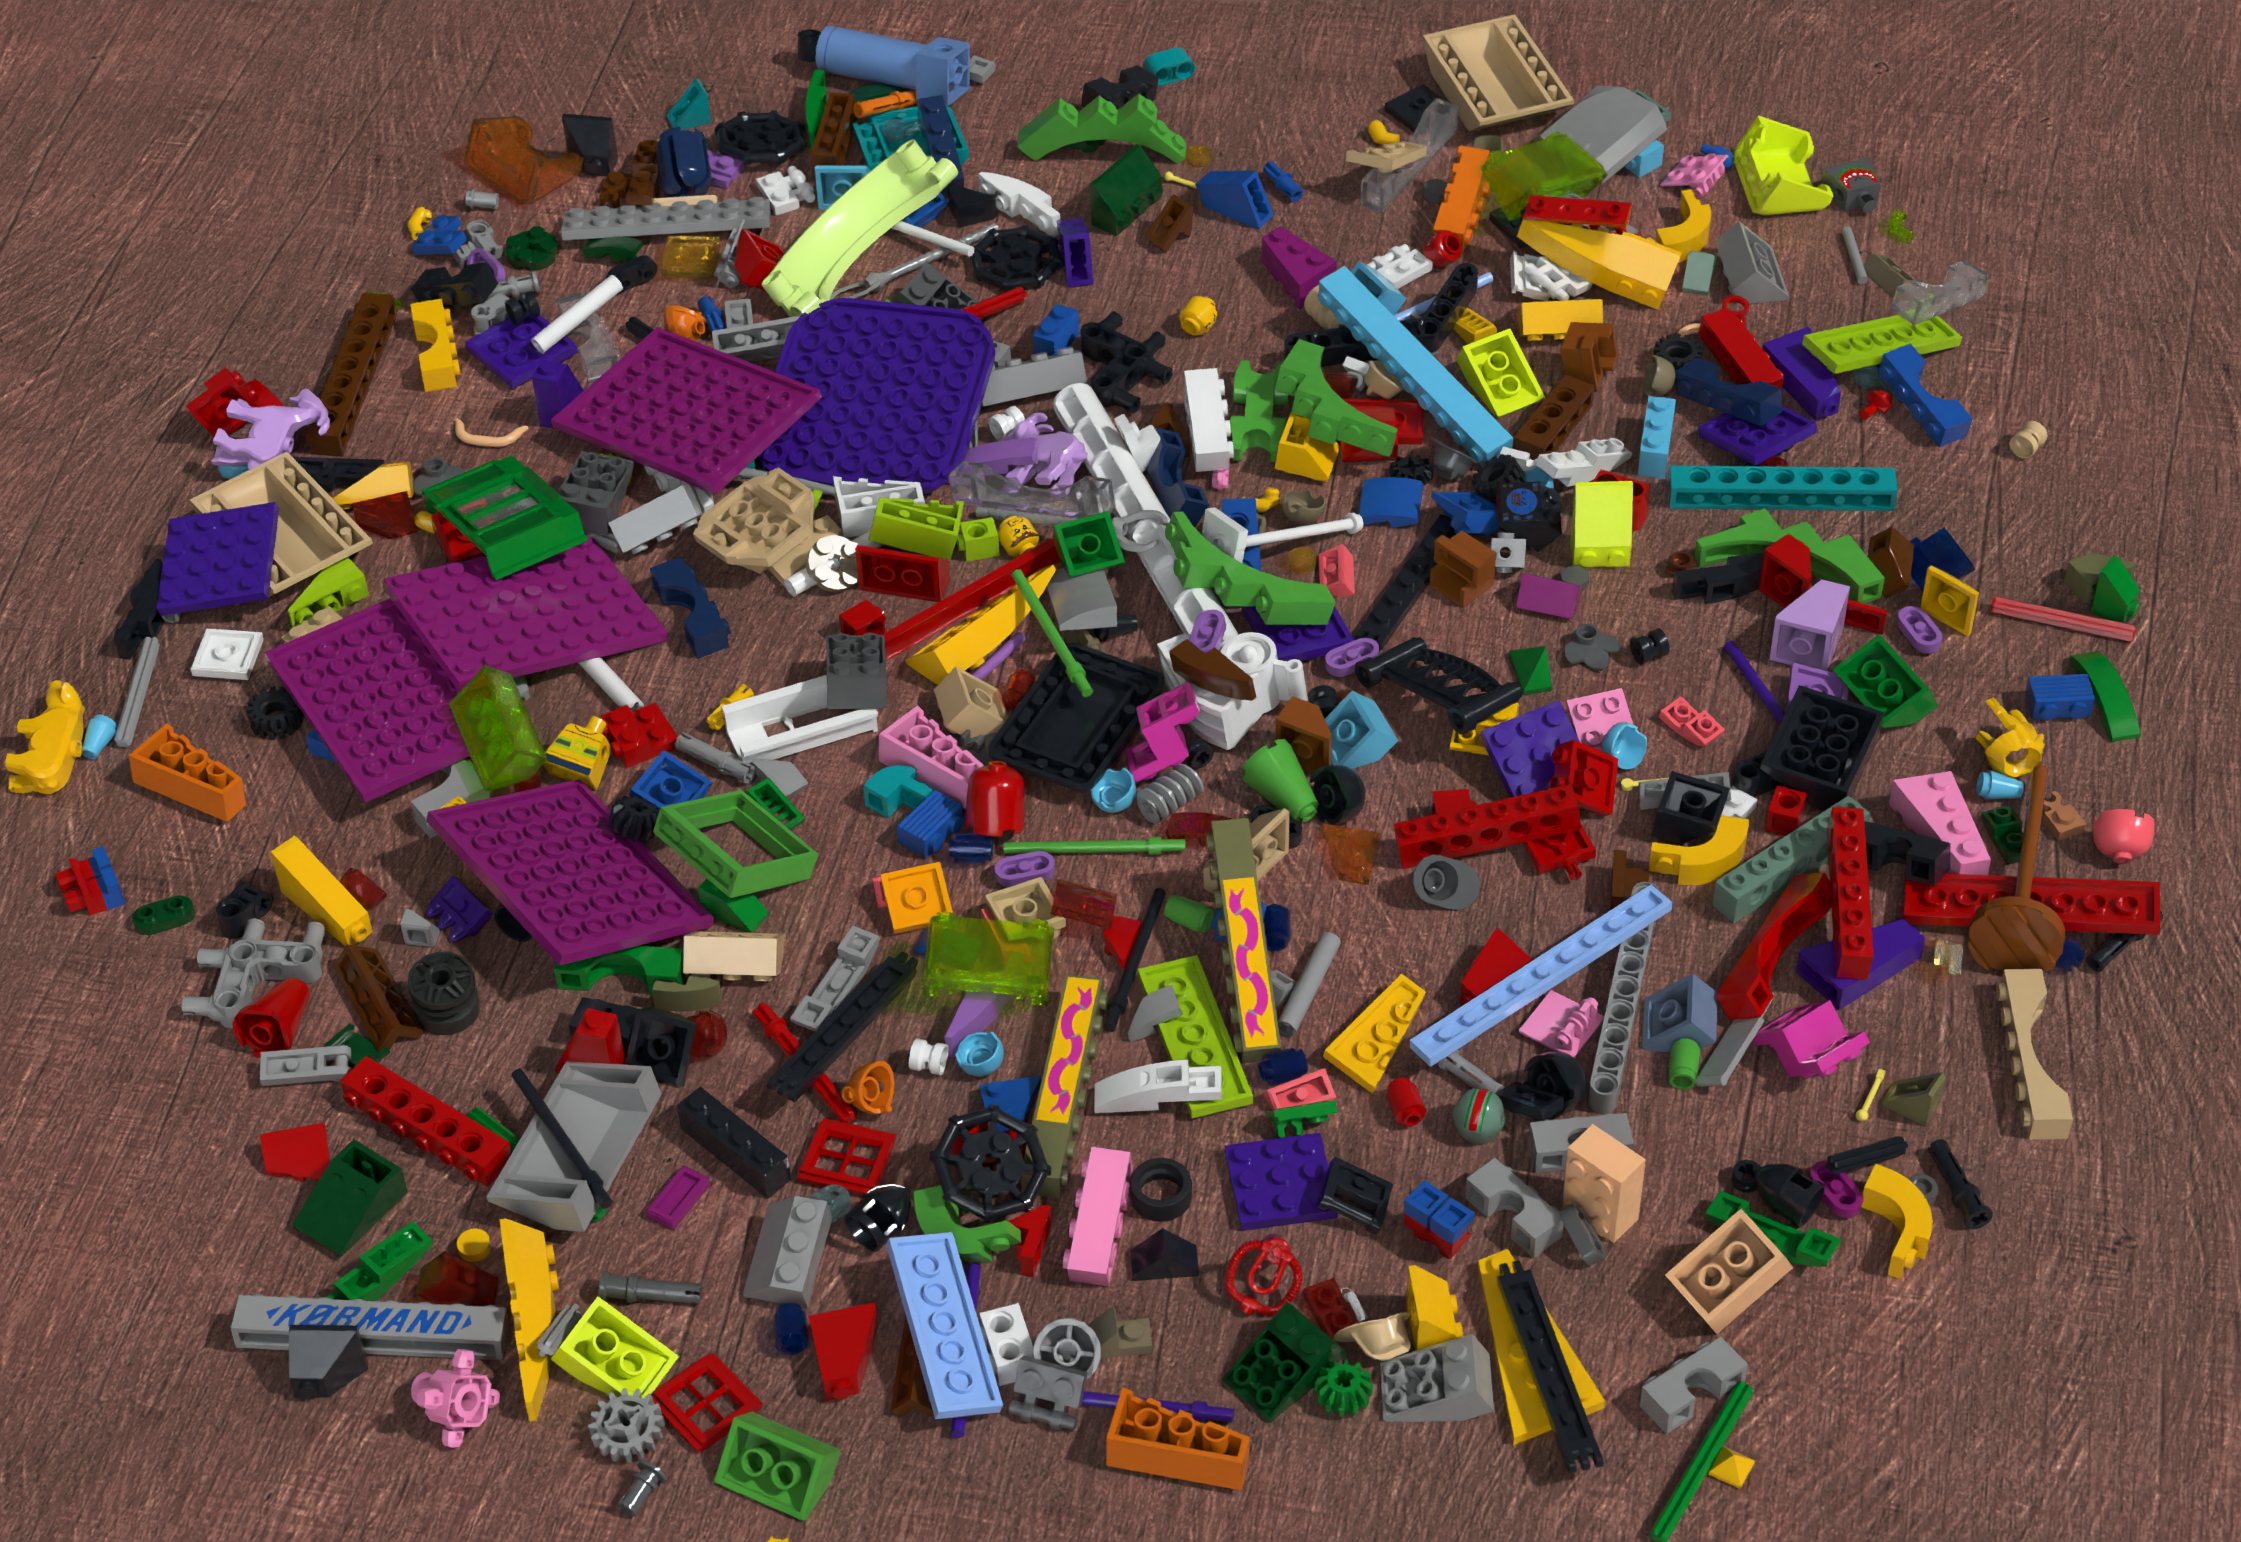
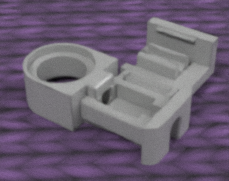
[453,220,503,269]

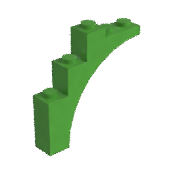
[1017,93,1187,164]
[1275,339,1398,457]
[1694,508,1885,604]
[1165,512,1336,625]

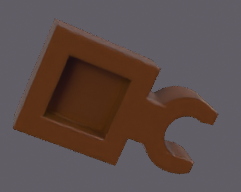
[599,171,632,208]

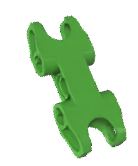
[1230,360,1289,462]

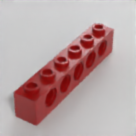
[1393,784,1581,869]
[1827,807,1874,980]
[340,1056,512,1187]

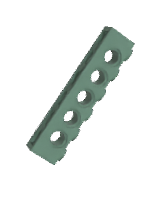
[1712,796,1870,924]

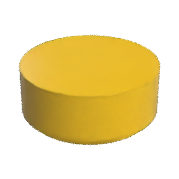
[457,1228,491,1262]

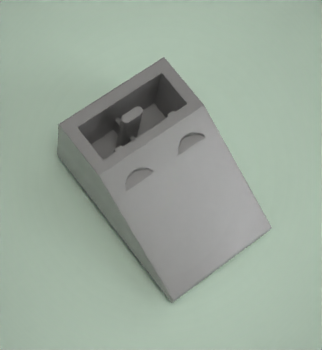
[1380,1334,1494,1422]

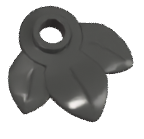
[413,457,465,496]
[1564,624,1622,671]

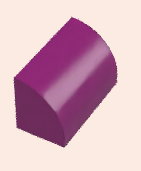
[1516,574,1582,619]

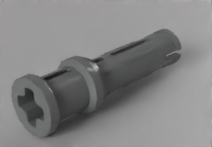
[599,1271,702,1305]

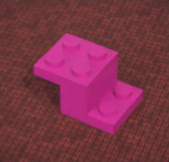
[1125,681,1200,782]
[1753,1000,1870,1079]

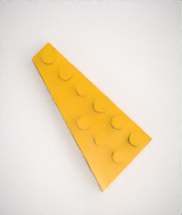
[1478,1249,1605,1446]

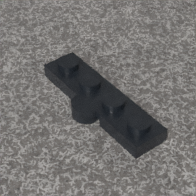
[293,457,385,492]

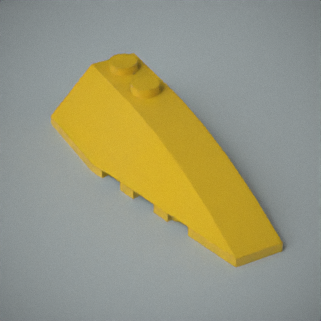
[1517,218,1681,310]
[905,565,1056,685]
[499,1218,560,1422]

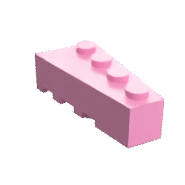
[879,705,984,810]
[1889,771,1991,875]
[1063,1147,1133,1287]

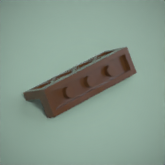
[332,944,424,1051]
[890,1317,938,1420]

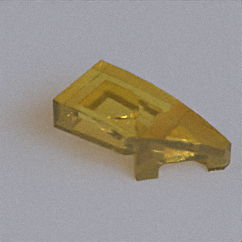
[1933,938,1964,976]

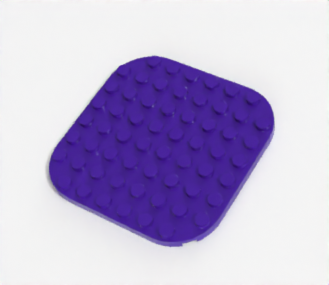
[758,298,995,494]

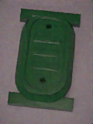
[325,1023,390,1066]

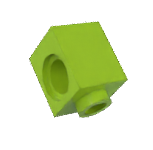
[956,517,1000,562]

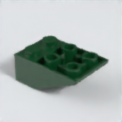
[292,1139,408,1258]
[1222,1301,1347,1423]

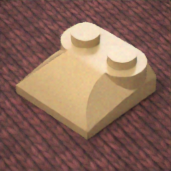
[985,877,1066,942]

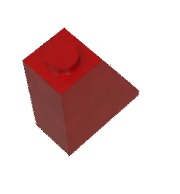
[1460,928,1533,1006]
[555,1008,626,1074]
[808,1302,878,1401]

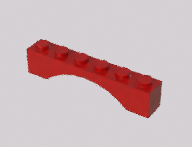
[1716,872,1831,1020]

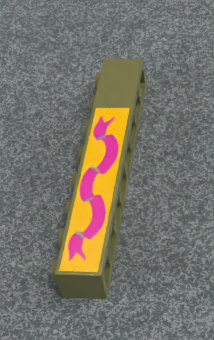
[1206,818,1281,1063]
[1021,974,1108,1198]

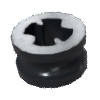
[1185,739,1214,769]
[1732,1160,1761,1193]

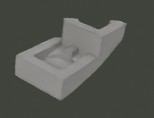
[750,759,808,799]
[1127,984,1183,1042]

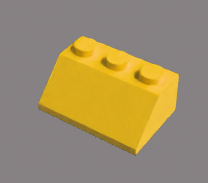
[1516,299,1603,341]

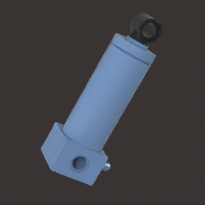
[797,25,970,107]

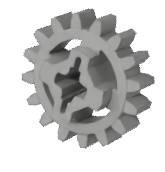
[588,1388,665,1463]

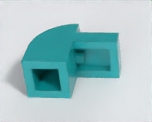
[863,765,932,818]

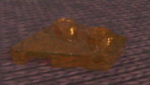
[1323,824,1381,885]

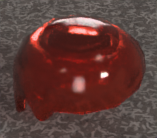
[340,868,387,910]
[687,1010,728,1058]

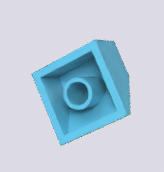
[815,166,870,210]
[1351,261,1407,315]
[1325,691,1399,769]

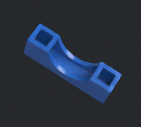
[1878,343,1973,447]

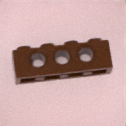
[810,92,857,179]
[1512,374,1594,460]

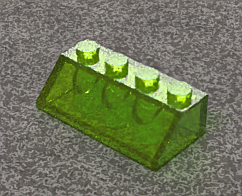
[449,665,548,791]

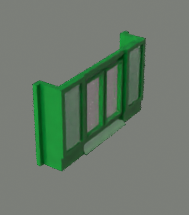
[421,455,588,580]

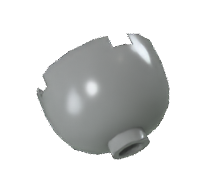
[1033,1317,1101,1379]

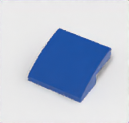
[1359,477,1424,528]

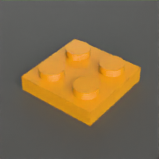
[880,862,954,934]

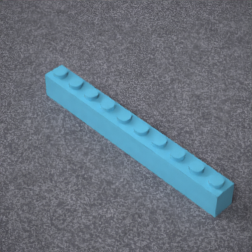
[1318,266,1513,467]

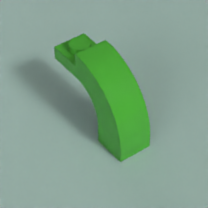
[914,1185,1021,1263]

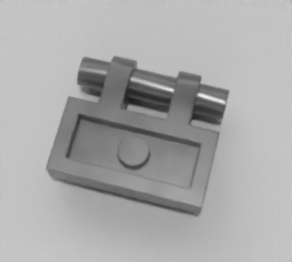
[1009,1355,1088,1431]

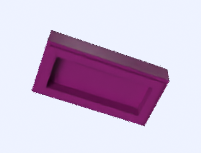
[646,1165,711,1231]

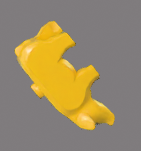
[5,680,85,794]

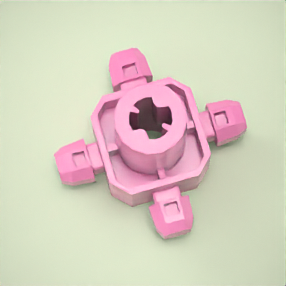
[411,1349,500,1447]

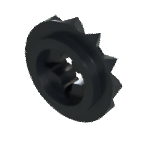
[1389,453,1433,485]

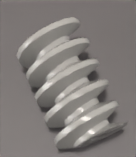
[1137,764,1204,824]

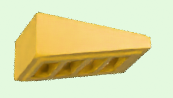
[1453,308,1497,344]

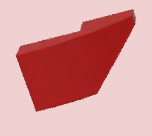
[1103,915,1142,968]

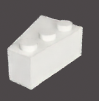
[833,476,925,538]

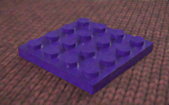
[157,502,279,616]

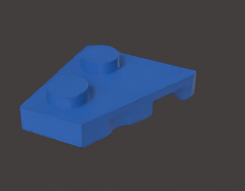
[979,1075,1041,1132]

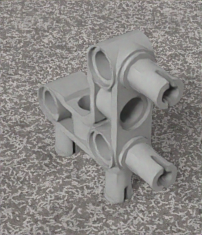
[182,918,326,1029]

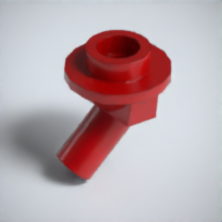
[1859,389,1893,420]

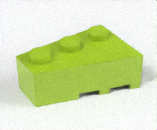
[868,497,964,561]

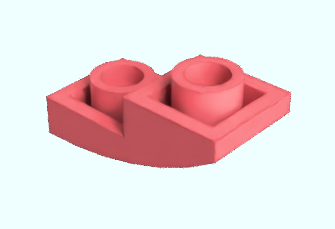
[1658,696,1725,748]

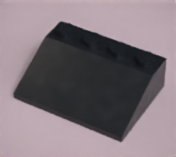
[1760,685,1885,811]

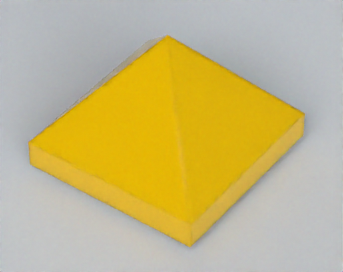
[1708,1446,1755,1489]

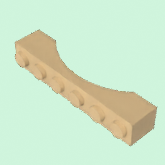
[1996,969,2073,1140]

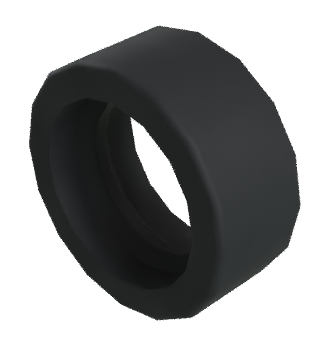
[1130,1157,1192,1222]

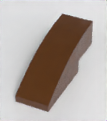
[1169,639,1257,701]

